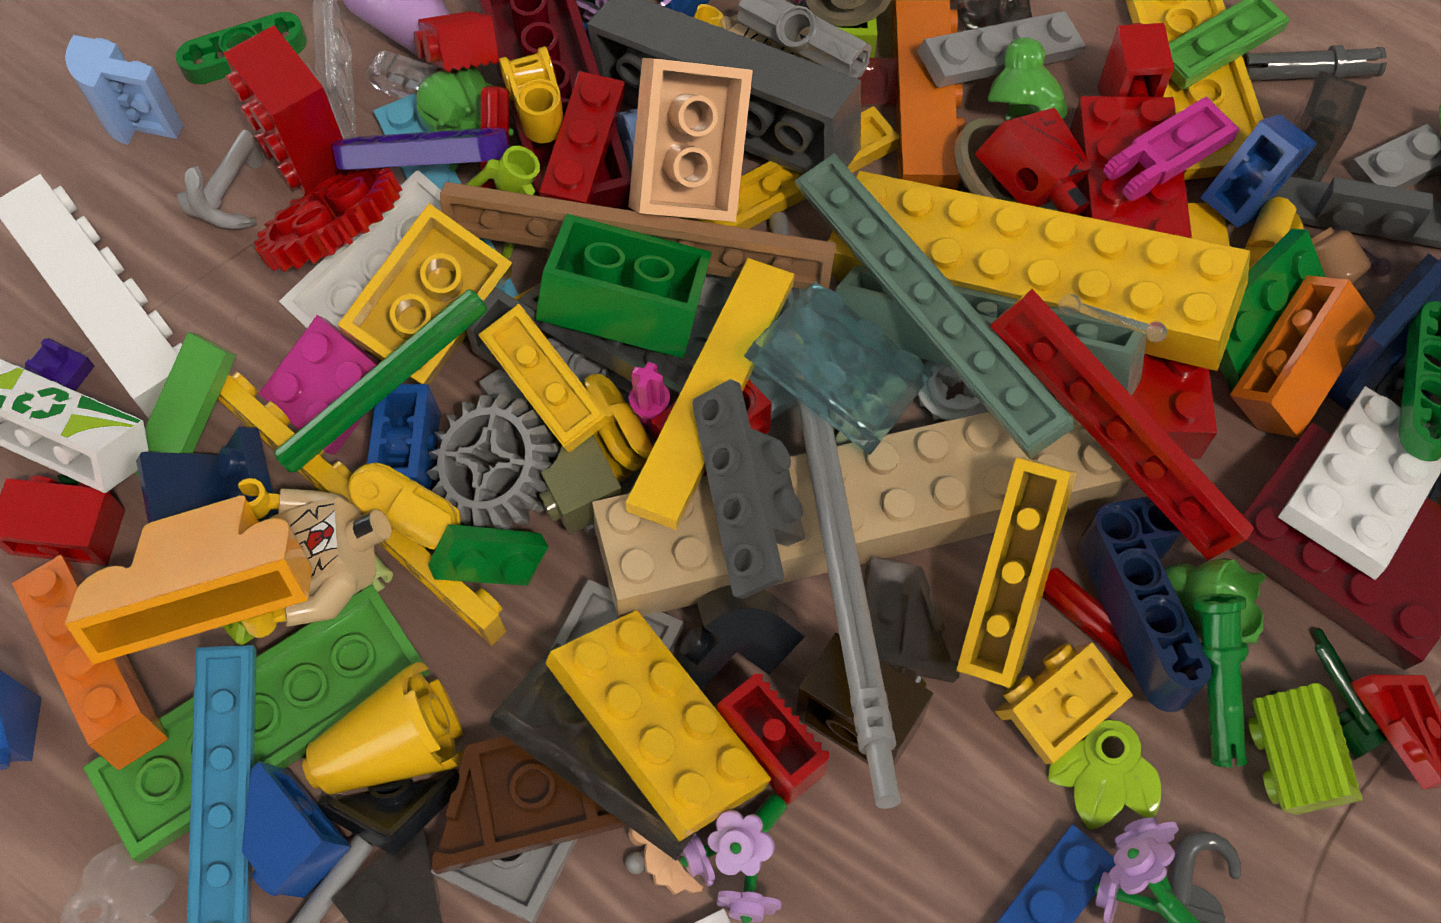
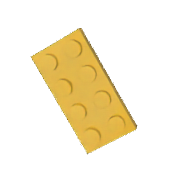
[545,610,771,842]

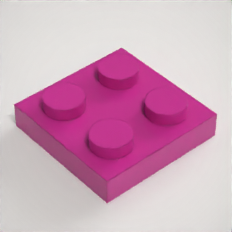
[258,315,379,455]

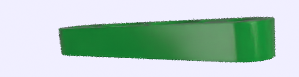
[1399,301,1441,462]

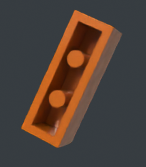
[1230,275,1376,438]

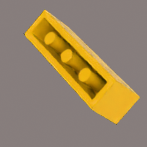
[956,457,1077,688]

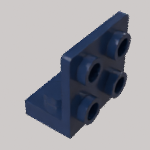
[136,427,278,523]

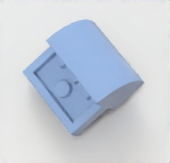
[65,35,184,145]

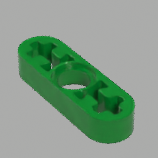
[175,12,307,84]

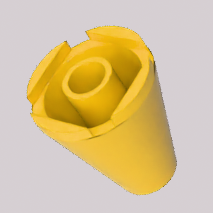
[302,662,464,794]

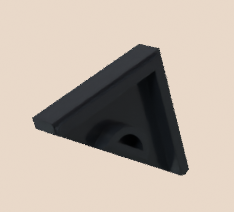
[317,769,460,856]

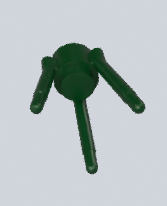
[1269,628,1387,761]

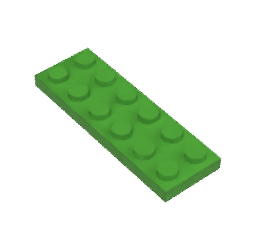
[83,585,430,863]

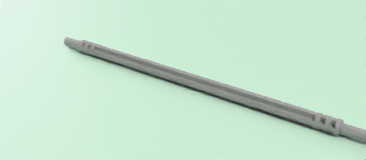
[769,212,901,809]

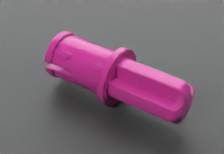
[629,362,670,436]

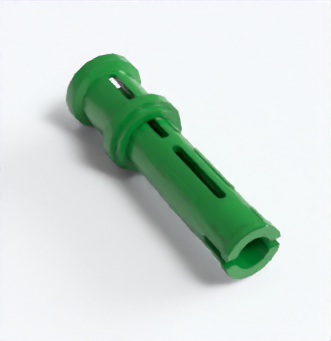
[1193,594,1249,768]

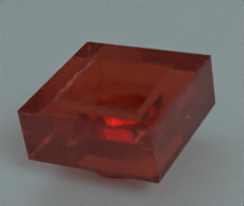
[857,58,897,107]

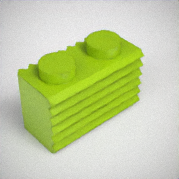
[1248,683,1363,815]

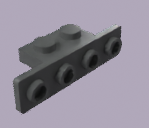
[1273,177,1441,248]
[692,379,805,599]

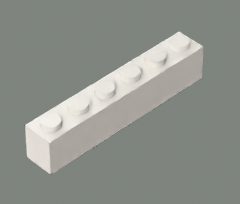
[0,174,182,419]

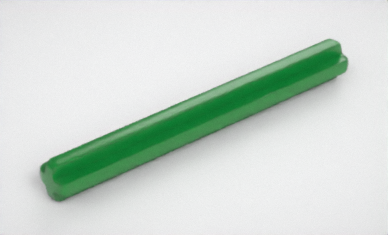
[274,289,487,473]

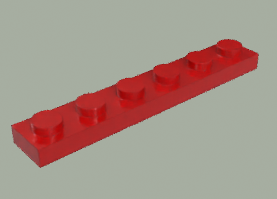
[990,289,1254,561]

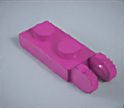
[1103,97,1239,202]

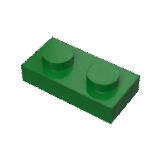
[428,524,549,586]

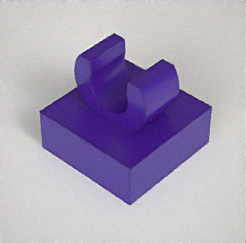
[24,338,95,391]

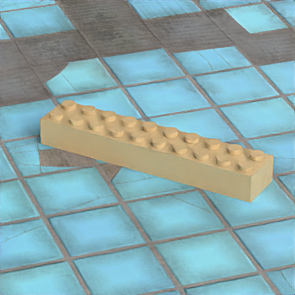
[592,397,1131,619]

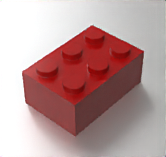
[223,25,351,195]

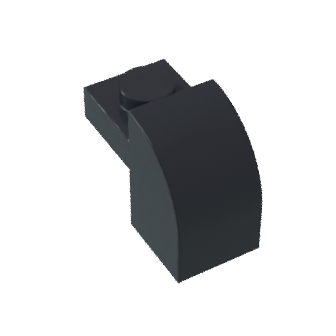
[678,585,806,690]

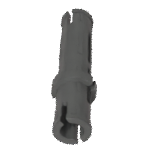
[1242,45,1387,82]

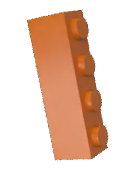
[12,555,169,771]

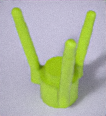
[465,146,540,258]

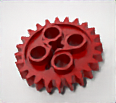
[254,167,403,272]

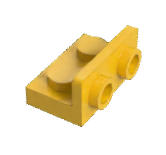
[995,642,1133,764]

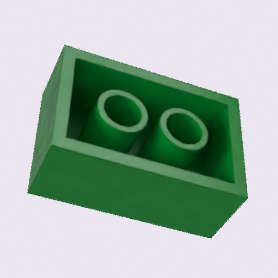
[535,213,712,359]

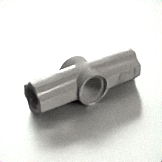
[736,0,872,79]

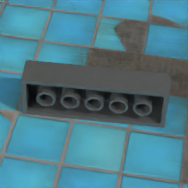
[587,0,861,174]

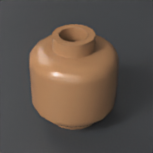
[1312,227,1371,291]

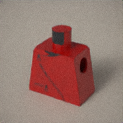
[975,107,1091,215]

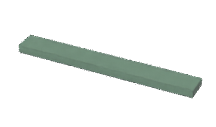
[795,153,1075,459]

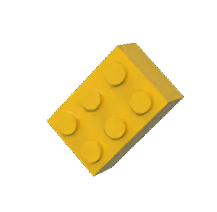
[337,203,512,386]

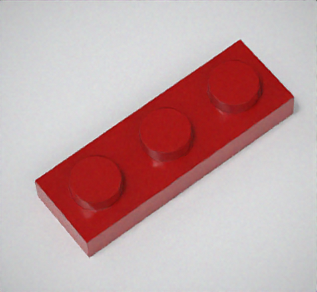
[539,71,625,204]

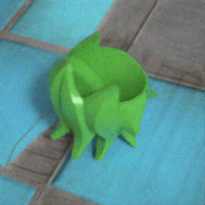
[416,66,514,172]

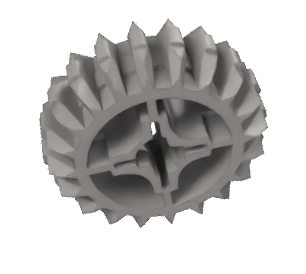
[426,393,561,530]

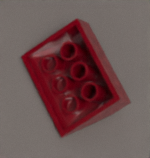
[1229,422,1441,670]

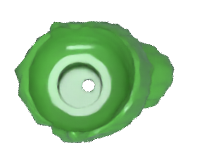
[987,37,1067,120]
[1165,558,1266,645]

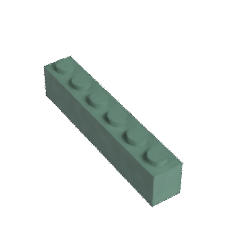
[836,265,1148,396]

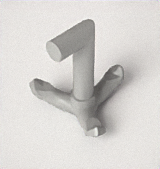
[177,130,264,229]

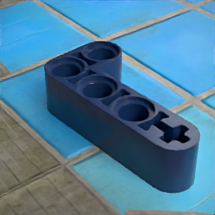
[1078,496,1212,712]

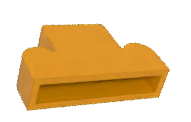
[65,496,312,664]

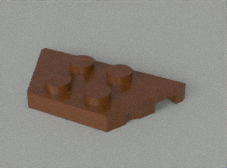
[431,718,654,875]

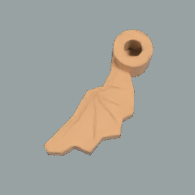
[628,820,703,895]

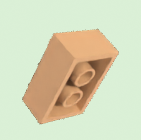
[628,58,753,222]

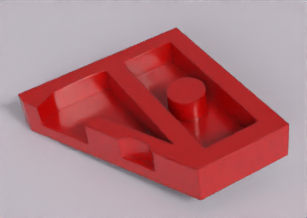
[1351,674,1441,789]

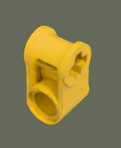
[499,46,564,143]

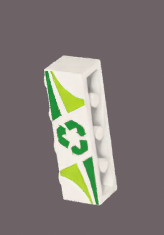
[0,359,149,493]

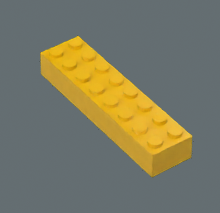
[828,171,1250,371]

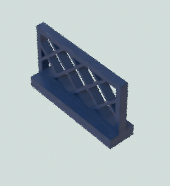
[1327,253,1441,411]

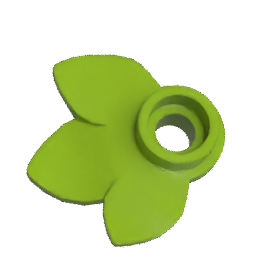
[1048,720,1161,830]

